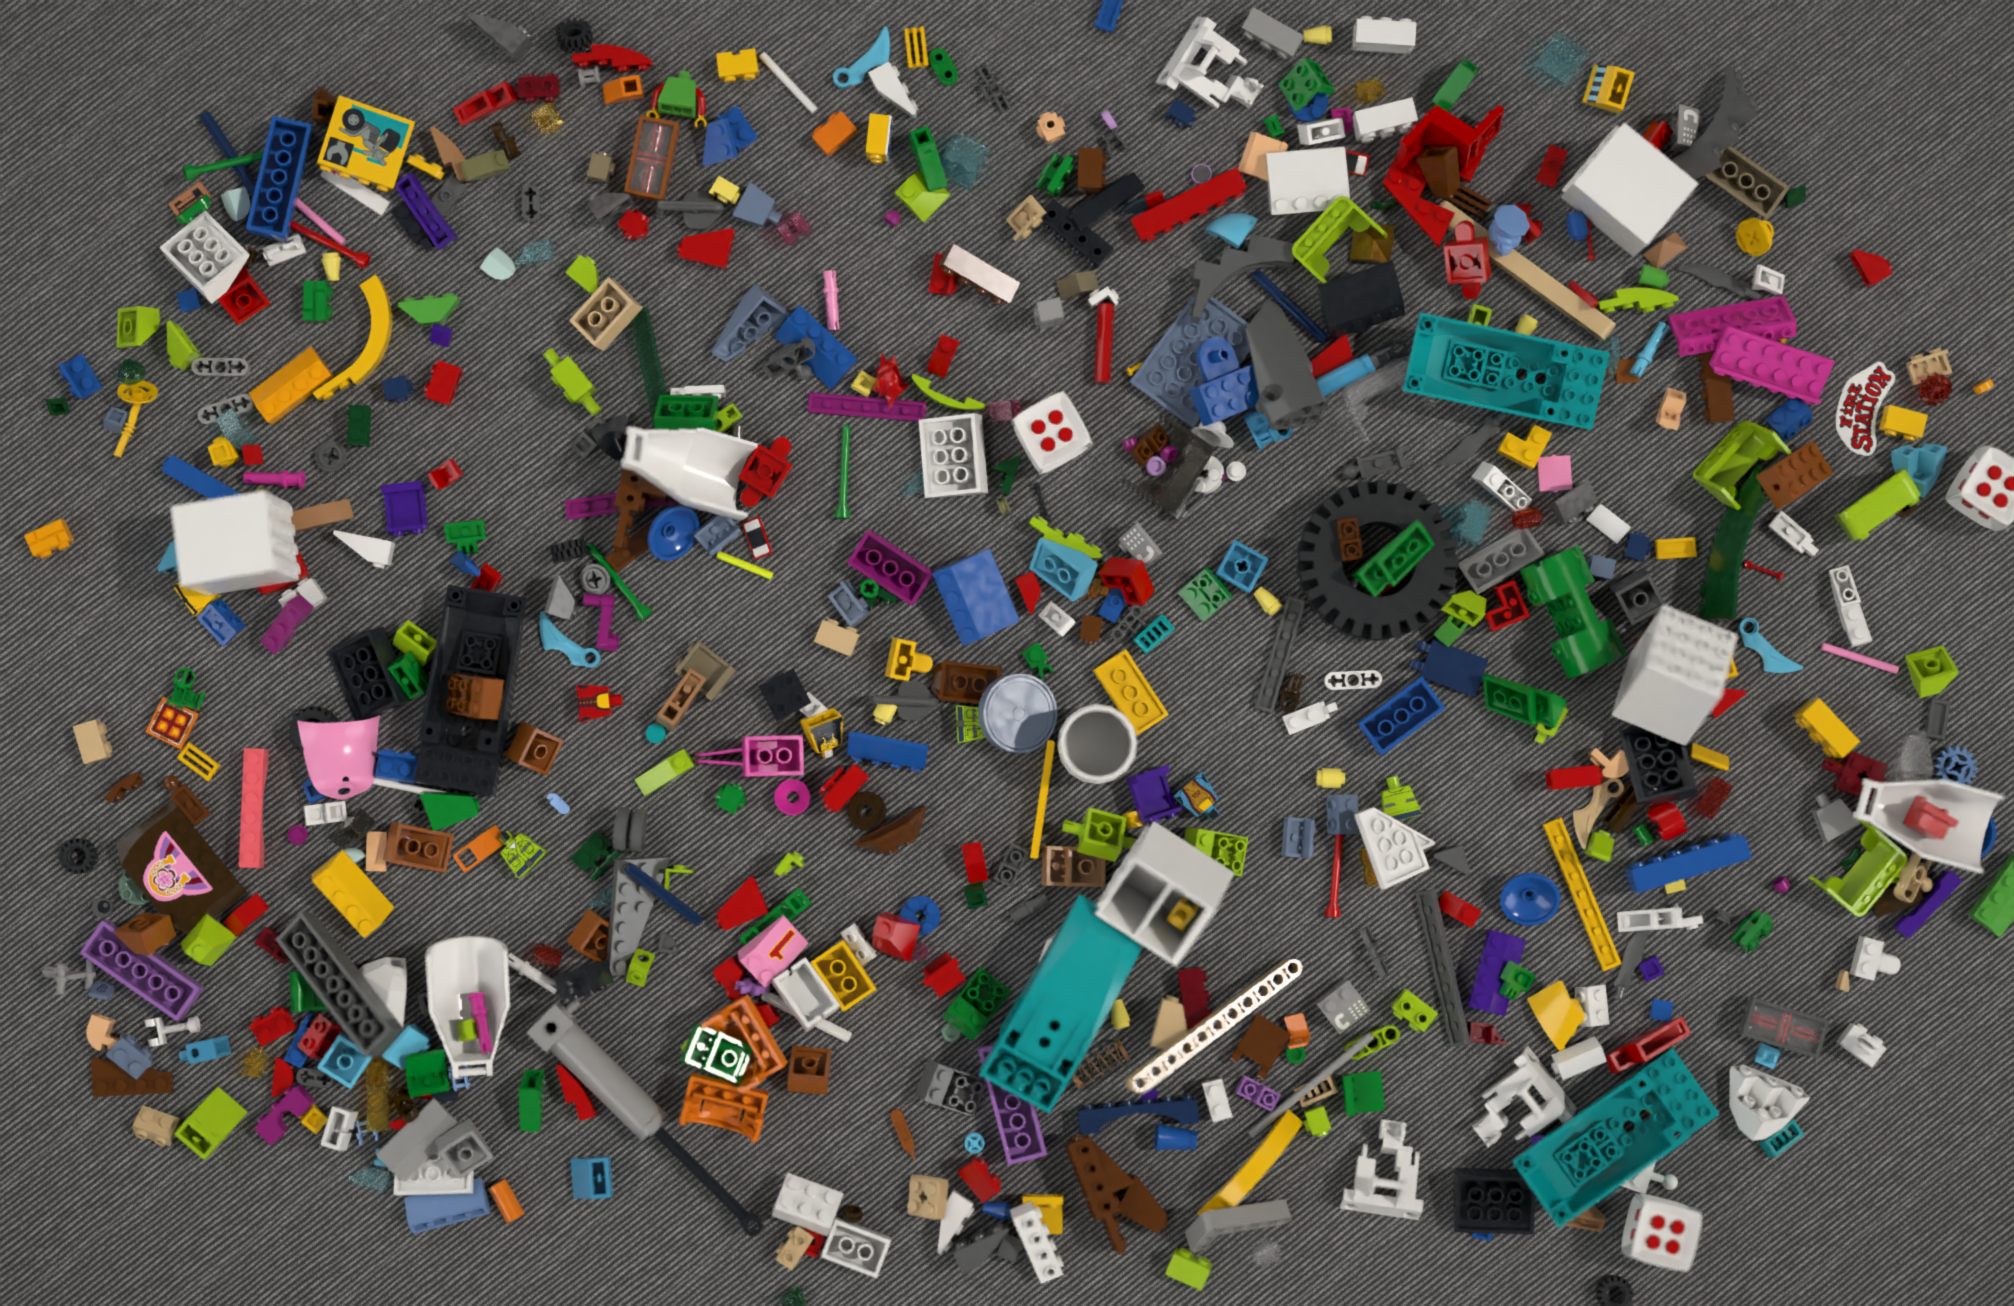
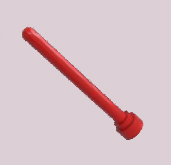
[291,221,371,269]
[1324,834,1343,918]

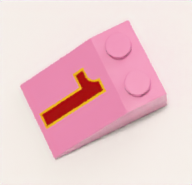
[737,915,808,988]

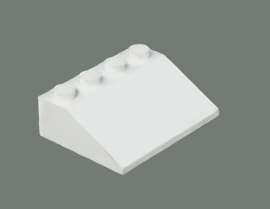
[1266,146,1350,215]
[159,211,250,304]
[919,413,988,498]

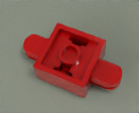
[1443,220,1491,299]
[738,437,794,507]

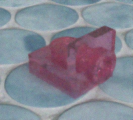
[989,400,1022,423]

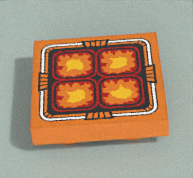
[146,697,200,749]

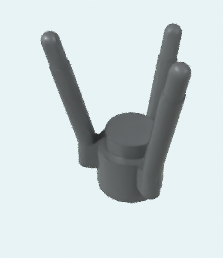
[1167,475,1205,520]

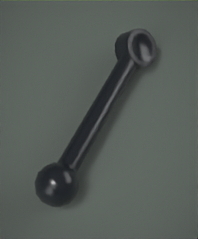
[1034,482,1051,522]

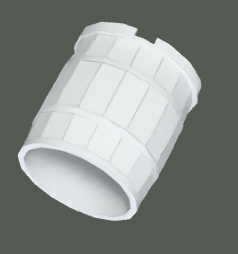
[1057,704,1137,784]

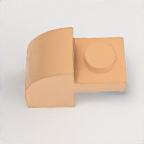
[1656,387,1686,430]
[1588,748,1629,778]
[87,1013,119,1051]

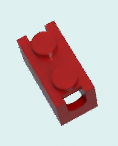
[424,360,463,407]

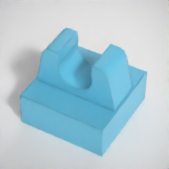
[1754,1043,1781,1069]

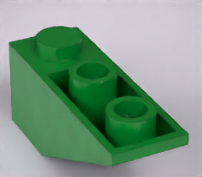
[908,126,948,192]

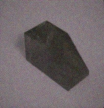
[329,808,375,850]

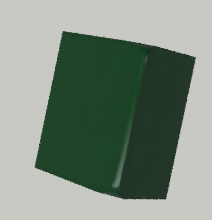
[1783,185,1806,208]
[963,882,988,910]

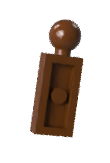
[163,775,211,827]

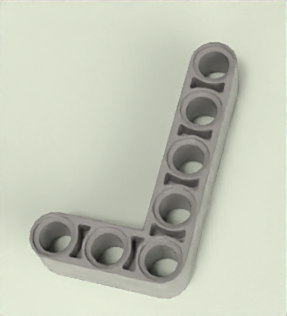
[1185,1199,1292,1252]

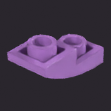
[1235,1075,1281,1112]

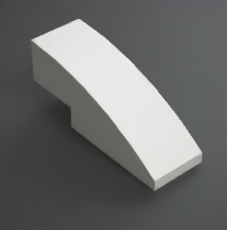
[1617,908,1683,932]

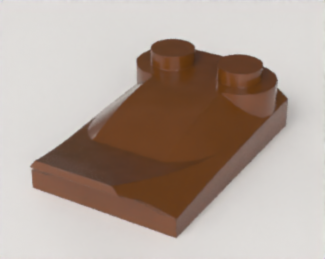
[931,660,1002,704]

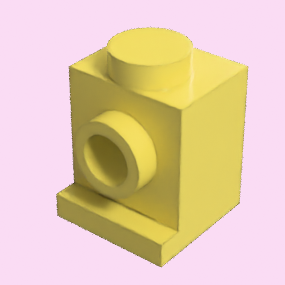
[709,176,741,205]

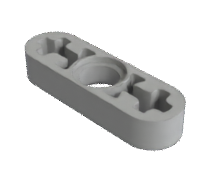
[191,358,250,377]
[198,394,255,425]

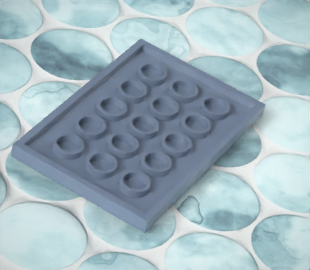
[1129,297,1250,429]

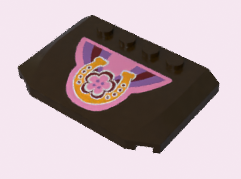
[116,800,247,934]

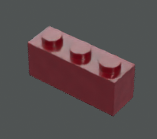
[1177,966,1212,1030]

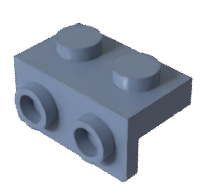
[692,514,741,555]
[828,580,870,628]
[1326,794,1358,834]
[1281,817,1316,859]
[106,1032,153,1080]

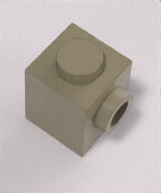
[587,151,616,183]

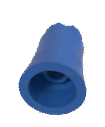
[1154,1123,1197,1151]

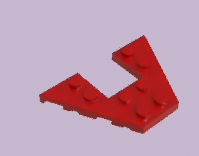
[1382,148,1486,248]

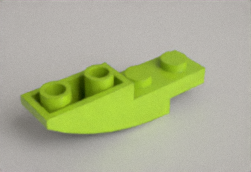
[1596,288,1679,314]
[1029,516,1103,560]

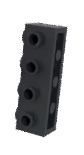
[1040,199,1114,269]

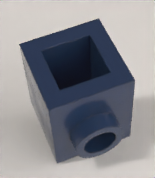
[382,375,414,403]
[1622,531,1652,562]

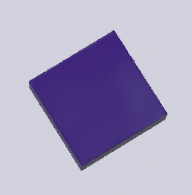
[430,323,453,348]
[1638,956,1665,982]

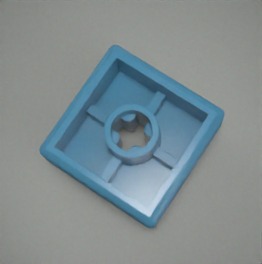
[1216,540,1268,593]

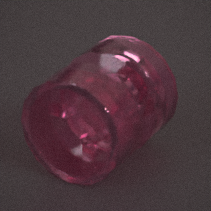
[775,210,812,247]

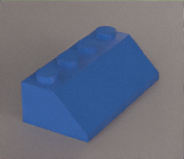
[775,305,858,390]
[847,731,929,772]

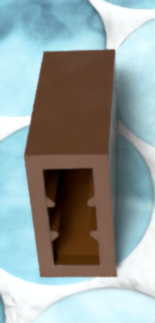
[1416,146,1460,199]
[1118,1174,1169,1234]

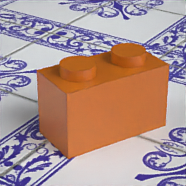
[812,111,858,157]

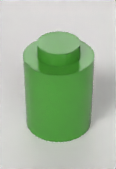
[1638,264,1669,290]

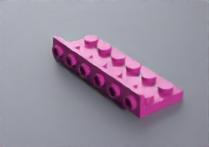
[1668,295,1796,357]
[1709,324,1835,405]

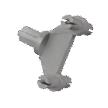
[42,959,96,994]

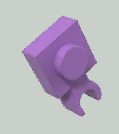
[734,978,770,996]

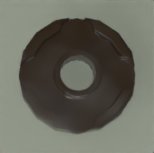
[847,791,887,831]

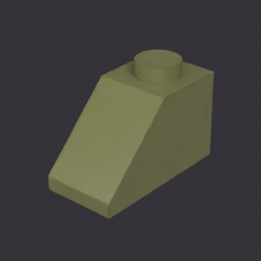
[460,150,510,181]

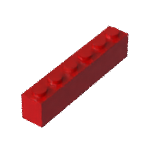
[1130,167,1247,243]

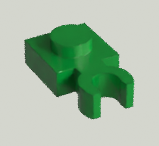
[1021,642,1054,679]

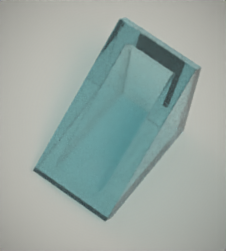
[216,408,257,451]

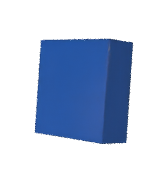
[176,288,202,313]
[1649,998,1673,1022]

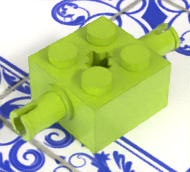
[543,348,602,417]
[1062,807,1138,862]

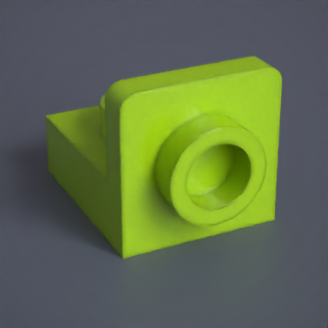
[457,1019,478,1042]

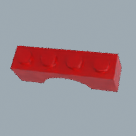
[713,954,782,1028]

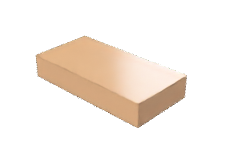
[366,831,388,871]

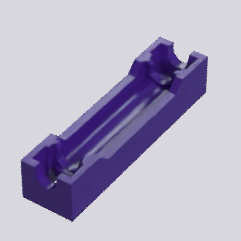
[394,173,458,249]
[1893,870,1962,939]

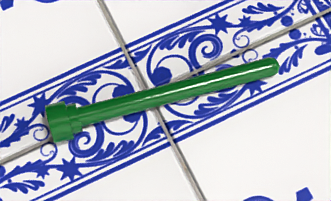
[182,151,264,181]
[834,425,850,519]
[586,543,652,622]

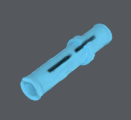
[1629,322,1670,378]

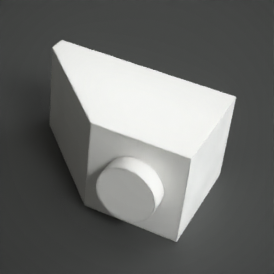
[1297,118,1345,145]

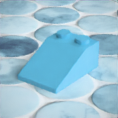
[1029,538,1098,601]

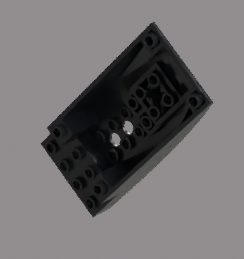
[414,585,526,797]

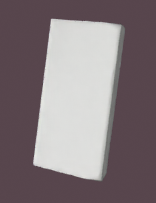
[1586,503,1631,544]

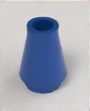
[983,1201,1013,1221]

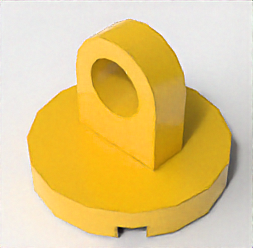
[1736,217,1774,257]

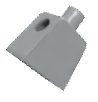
[1812,792,1860,842]

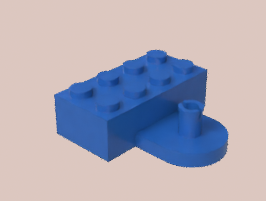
[1189,337,1259,426]

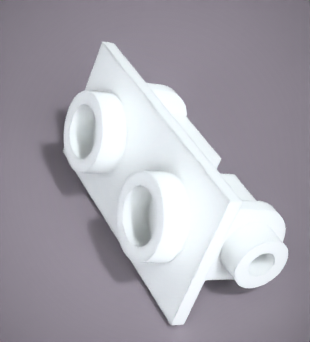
[262,234,306,266]
[840,923,877,966]

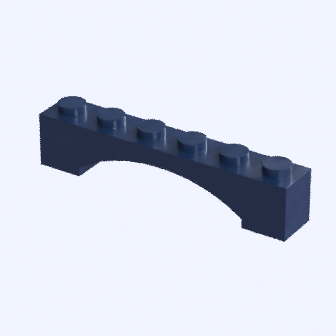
[1078,1095,1199,1134]

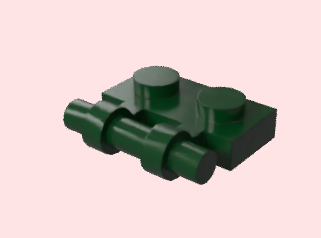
[570,830,622,882]

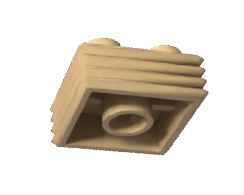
[907,1175,948,1220]

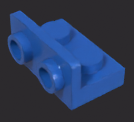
[716,105,759,152]
[58,354,103,400]
[197,598,246,647]
[375,749,418,784]

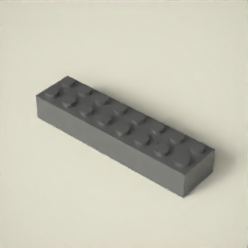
[276,912,404,1057]

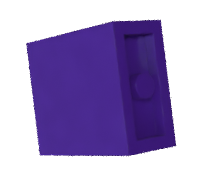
[381,481,429,537]
[1126,765,1182,825]

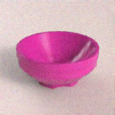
[774,779,810,815]

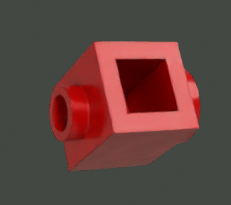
[617,209,650,241]

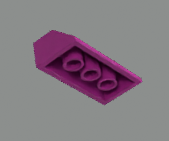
[847,529,934,606]

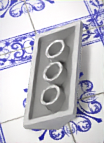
[1458,525,1546,595]
[376,1098,460,1181]

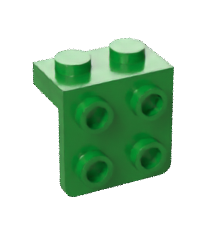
[405,1050,449,1098]

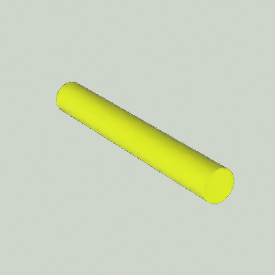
[716,551,774,580]

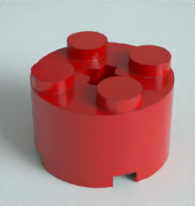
[1646,802,1689,842]

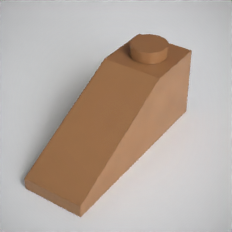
[656,668,707,732]

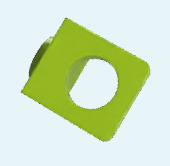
[664,865,694,891]
[626,948,655,987]

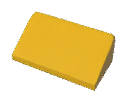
[1688,743,1729,771]

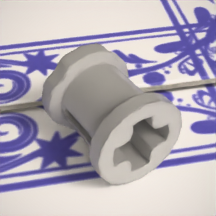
[578,66,601,86]

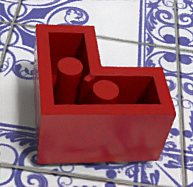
[1099,557,1155,606]
[1484,580,1530,633]

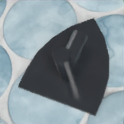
[590,414,631,462]

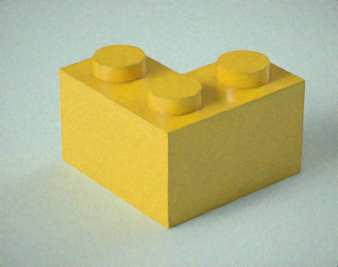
[1496,424,1552,470]

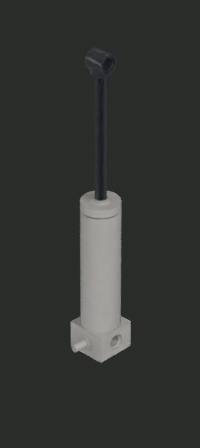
[526,999,764,1237]

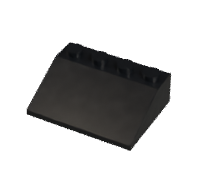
[1317,260,1405,340]
[327,627,413,721]
[1619,726,1699,804]
[1453,1168,1536,1235]

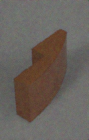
[1129,424,1170,466]
[1337,517,1363,561]
[104,772,144,803]

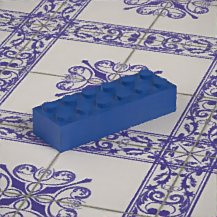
[246,116,313,243]
[1624,832,1752,893]

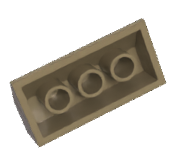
[1704,146,1790,220]

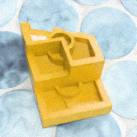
[1527,981,1586,1051]

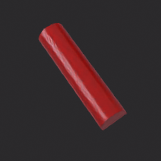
[1094,303,1115,384]

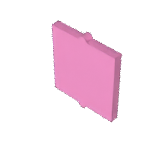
[1537,454,1572,493]

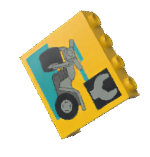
[316,95,415,192]

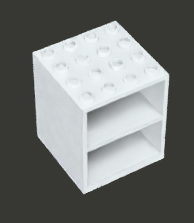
[1561,123,1698,257]
[171,491,301,596]
[1612,605,1738,745]
[1095,821,1234,967]

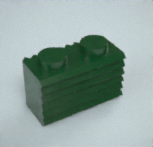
[346,405,371,447]

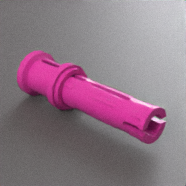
[243,470,306,488]
[467,992,493,1054]

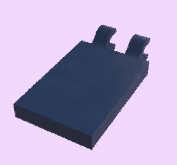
[1408,640,1489,697]

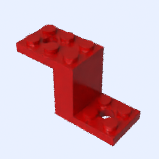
[1397,105,1505,169]

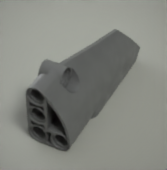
[1245,300,1328,430]

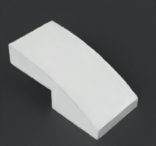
[303,801,347,826]

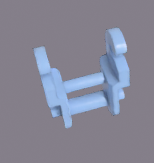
[547,793,570,814]
[448,1065,471,1091]
[355,1117,379,1146]

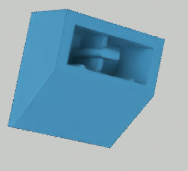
[571,1155,613,1199]

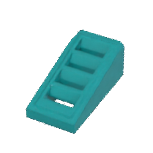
[1133,614,1175,655]
[1759,1118,1805,1158]

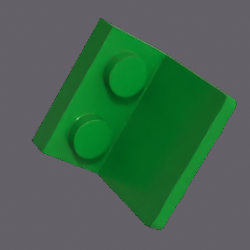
[1278,57,1335,112]
[1341,1071,1385,1116]

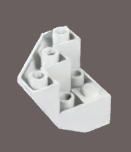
[359,957,407,1027]
[1730,1065,1810,1141]

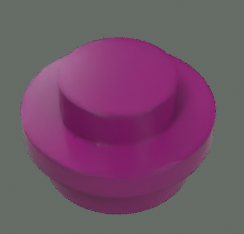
[288,825,308,845]

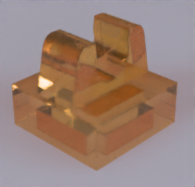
[1088,578,1109,600]

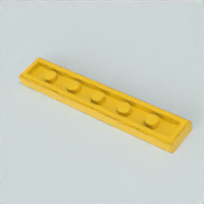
[1030,740,1055,859]

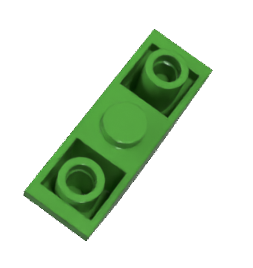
[398,293,460,326]

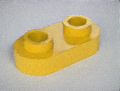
[406,153,444,180]

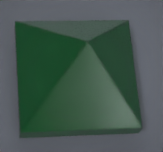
[45,397,71,416]

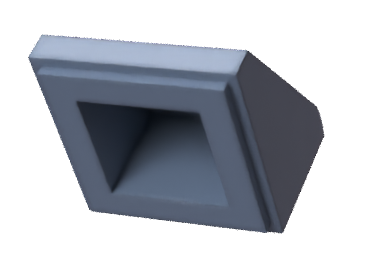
[103,406,130,435]
[88,981,115,1000]

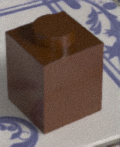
[1079,615,1103,645]

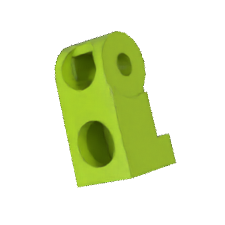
[716,403,743,433]

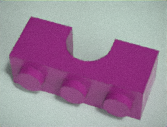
[260,594,314,655]
[254,1084,317,1146]

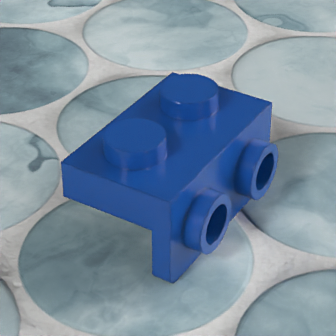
[1765,397,1813,442]

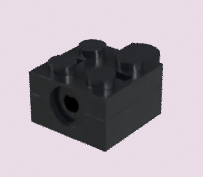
[554,960,614,1001]

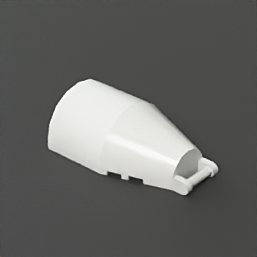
[621,427,758,521]
[1853,779,2004,873]
[426,936,510,1079]

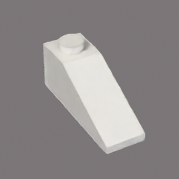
[333,530,395,568]

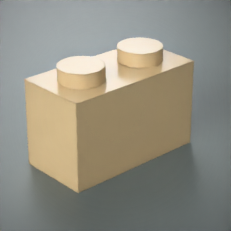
[814,618,860,657]
[73,719,112,764]

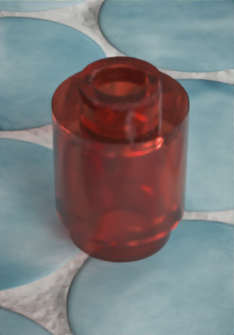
[1512,507,1543,530]
[532,943,563,968]

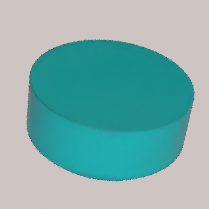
[646,724,666,744]

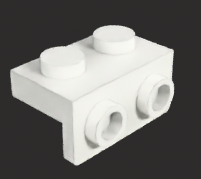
[1575,985,1609,1027]

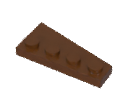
[91,1057,174,1097]

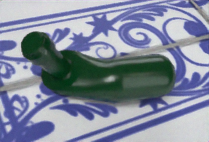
[1370,198,1396,210]
[1841,847,1860,871]

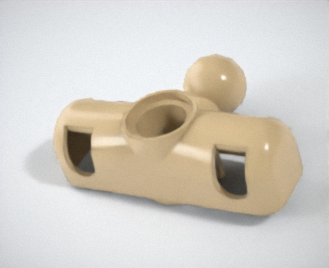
[1893,851,1933,902]

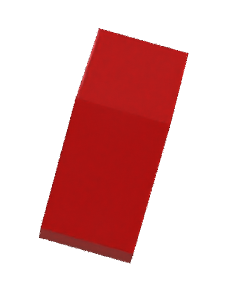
[224,893,270,937]

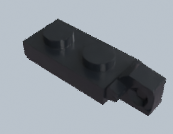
[390,201,434,251]

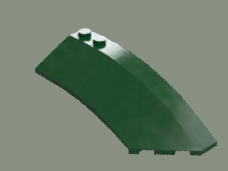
[1698,465,1768,622]

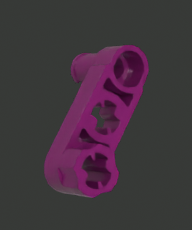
[583,593,619,652]

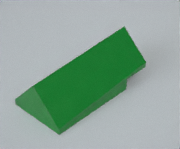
[1353,520,1435,597]
[1483,674,1567,728]

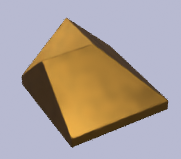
[1350,224,1394,264]

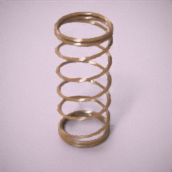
[1072,1039,1130,1090]

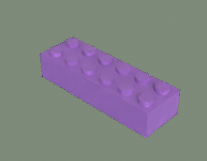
[80,920,205,1021]
[978,1043,1047,1165]

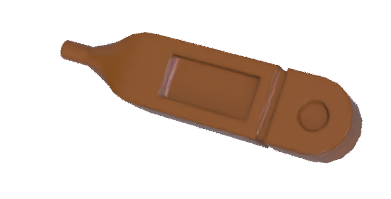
[890,1109,916,1161]

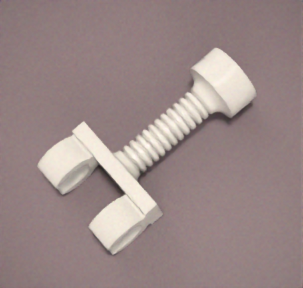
[145,1016,200,1047]

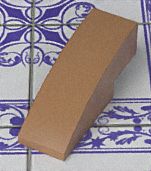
[430,127,466,183]
[291,499,354,533]

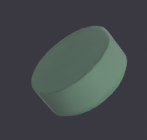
[941,1023,961,1042]

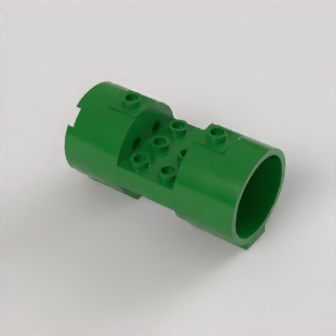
[1520,545,1626,679]

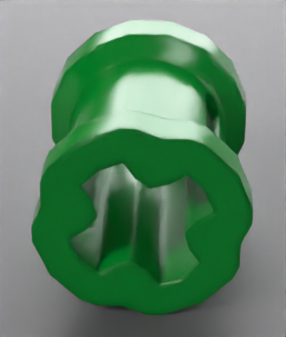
[1262,114,1285,139]
[861,580,879,598]
[1632,822,1657,847]

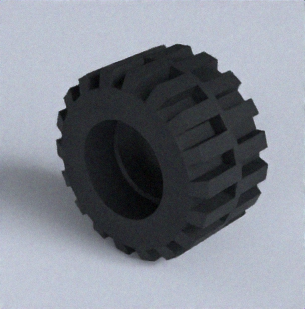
[287,706,339,754]

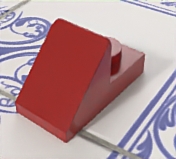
[927,334,960,378]
[471,563,503,592]

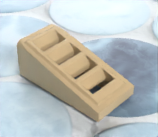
[1294,1074,1339,1107]

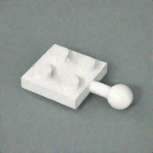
[1621,1162,1678,1194]

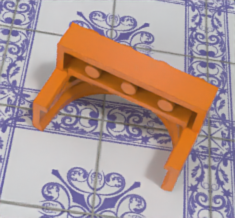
[702,994,788,1093]
[680,1072,768,1142]

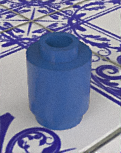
[1566,211,1589,242]

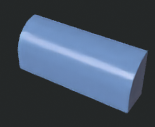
[404,1177,490,1234]

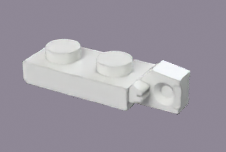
[670,385,726,400]
[1767,511,1819,557]
[1282,701,1338,735]

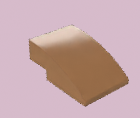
[1041,846,1106,887]

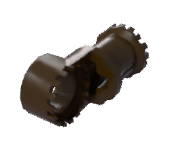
[491,121,522,161]
[1279,672,1306,712]
[390,1087,420,1123]

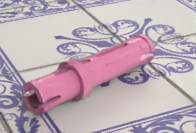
[823,270,840,331]

